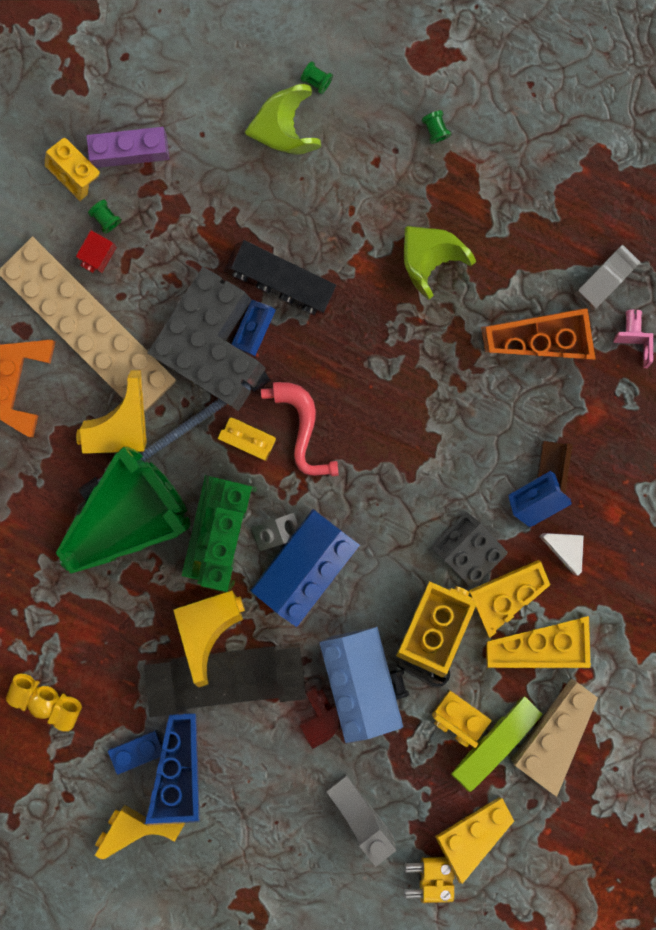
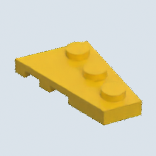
[435,797,514,884]

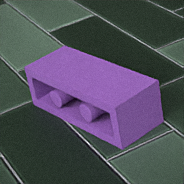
[87,127,170,168]

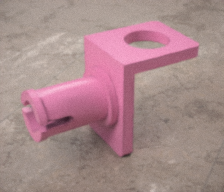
[614,309,653,368]

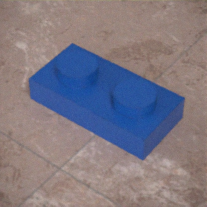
[232,300,276,356]
[108,730,162,775]

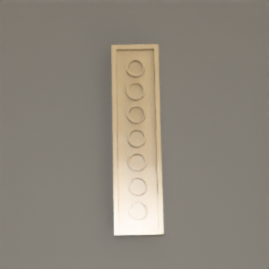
[0,236,177,413]

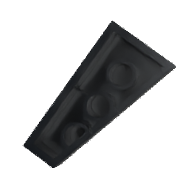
[224,240,336,316]

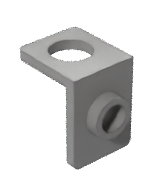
[252,513,299,551]

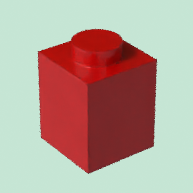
[76,230,117,273]

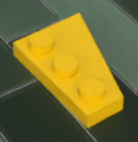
[469,560,550,638]

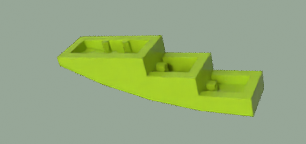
[451,696,543,792]

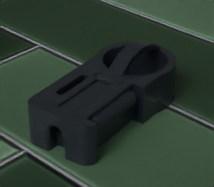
[397,658,450,688]

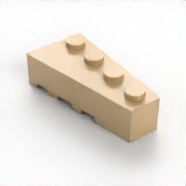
[511,678,598,797]

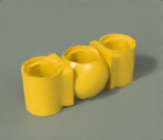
[6,673,82,731]

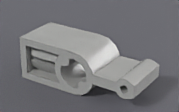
[574,245,641,311]

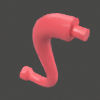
[261,382,339,477]

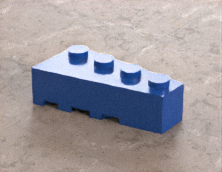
[145,714,200,825]

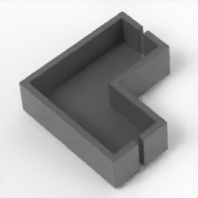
[148,267,266,411]

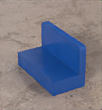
[508,471,572,527]

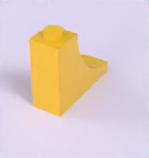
[76,370,147,453]
[173,591,245,687]

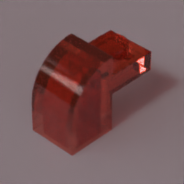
[300,685,339,749]

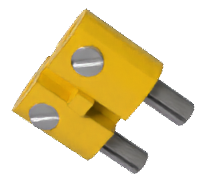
[404,857,455,903]

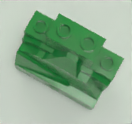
[181,475,257,592]

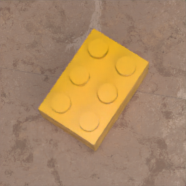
[396,581,477,677]

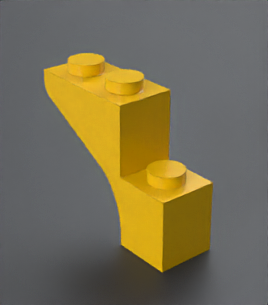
[94,805,185,859]

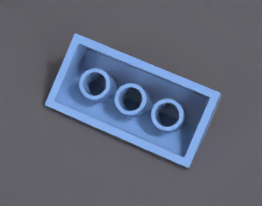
[319,627,403,743]

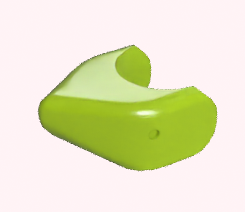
[245,84,321,155]
[404,226,476,300]

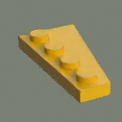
[486,616,591,668]

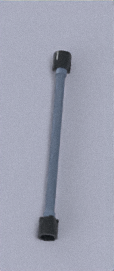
[78,371,271,502]

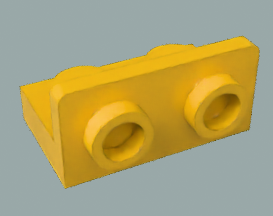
[44,138,100,201]
[218,417,276,461]
[432,689,492,748]

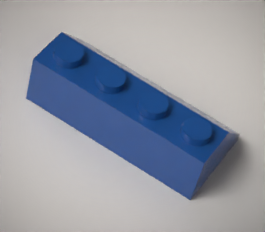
[250,509,360,627]

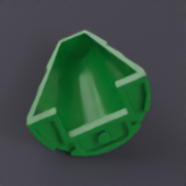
[56,447,190,574]

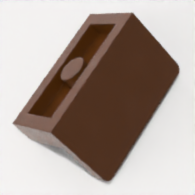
[536,441,572,494]

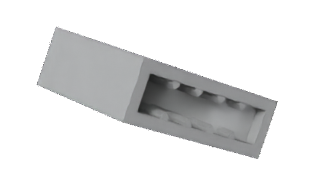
[326,774,396,867]

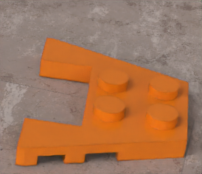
[0,340,55,438]

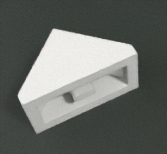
[539,533,584,576]

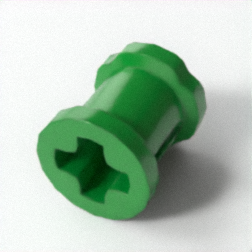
[300,61,334,95]
[422,110,452,144]
[88,199,122,234]

